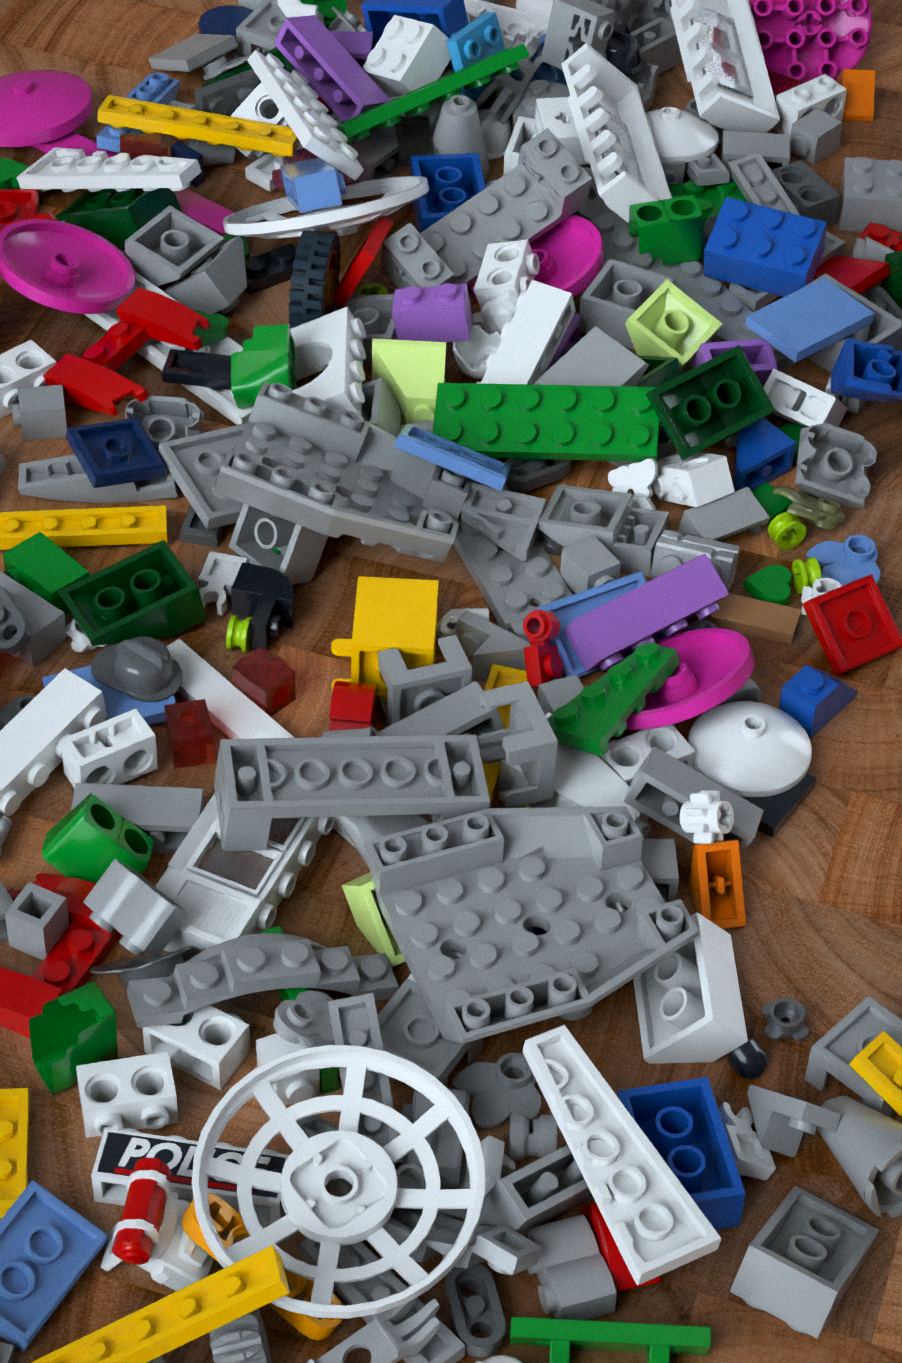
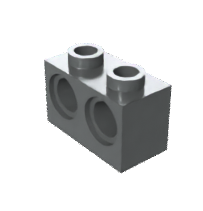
[771,160,841,226]

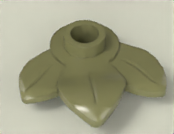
[772,486,845,530]

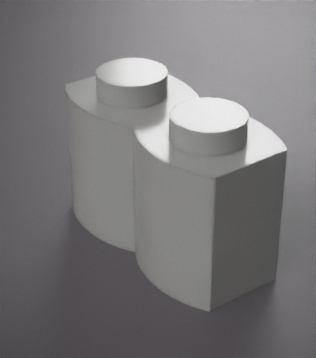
[83,859,189,958]
[527,1214,617,1320]

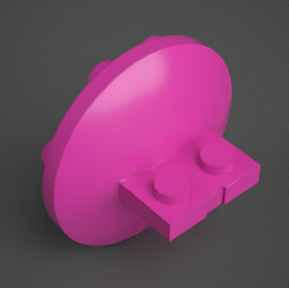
[749,0,872,86]

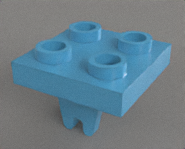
[446,12,512,101]

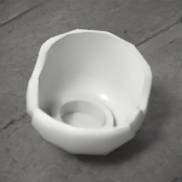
[452,325,501,379]

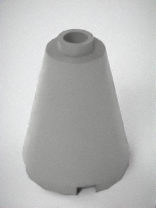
[426,95,490,183]
[817,1095,902,1218]

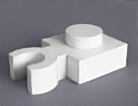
[472,289,518,334]
[198,551,248,615]
[718,1102,776,1181]

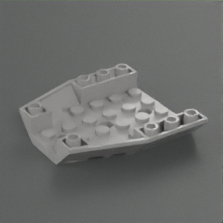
[214,382,472,563]
[365,806,699,1044]

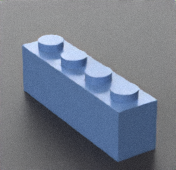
[280,158,346,213]

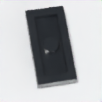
[245,243,296,295]

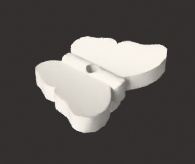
[608,458,658,510]

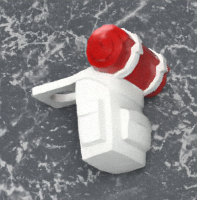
[101,1157,214,1291]

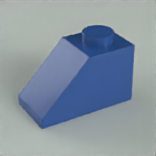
[733,419,796,492]
[779,665,857,739]

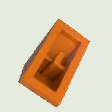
[836,69,875,122]
[689,839,746,929]

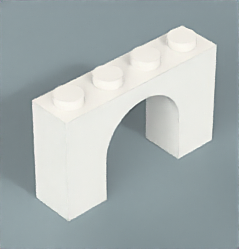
[290,307,366,416]

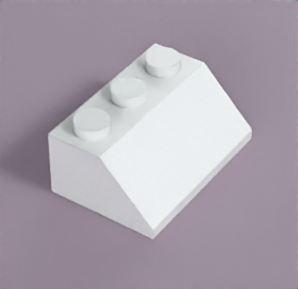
[633,912,748,1064]

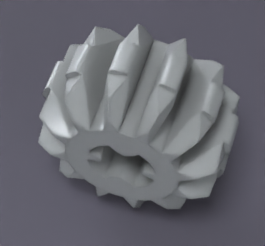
[209,1308,272,1363]

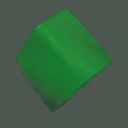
[628,195,703,265]
[231,324,296,408]
[42,793,155,883]
[29,981,118,1095]

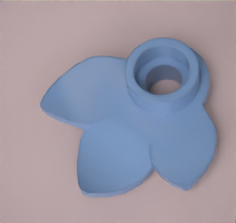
[806,535,881,586]

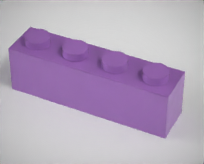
[274,15,391,122]
[563,553,729,672]

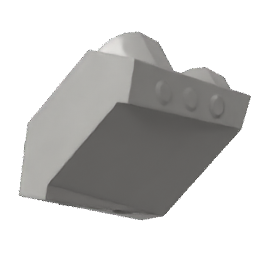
[125,395,204,452]
[795,423,877,508]

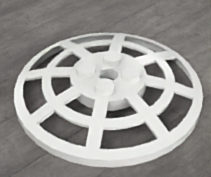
[223,176,429,239]
[192,1045,485,1319]

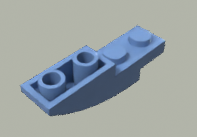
[96,72,180,154]

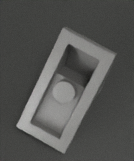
[457,610,530,682]
[747,1084,841,1157]

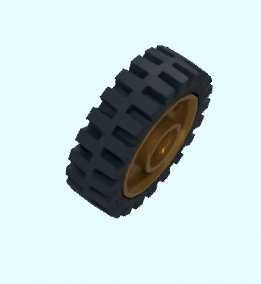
[288,230,341,329]

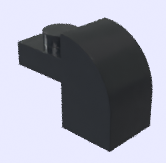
[231,562,294,653]

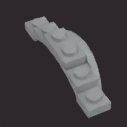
[126,933,399,1028]
[283,1114,543,1275]

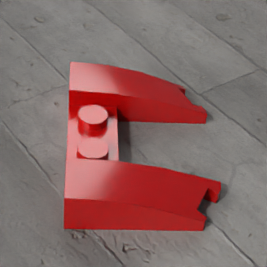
[43,287,211,416]
[0,873,122,1038]

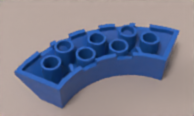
[831,337,902,403]

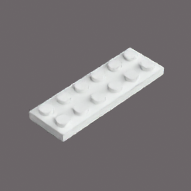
[247,50,364,181]

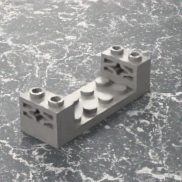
[541,0,673,70]
[380,128,592,289]
[214,734,490,851]

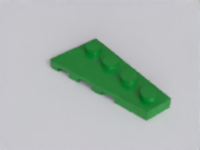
[547,642,680,757]

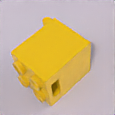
[331,576,439,701]

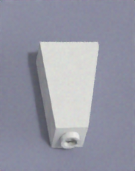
[499,712,650,839]

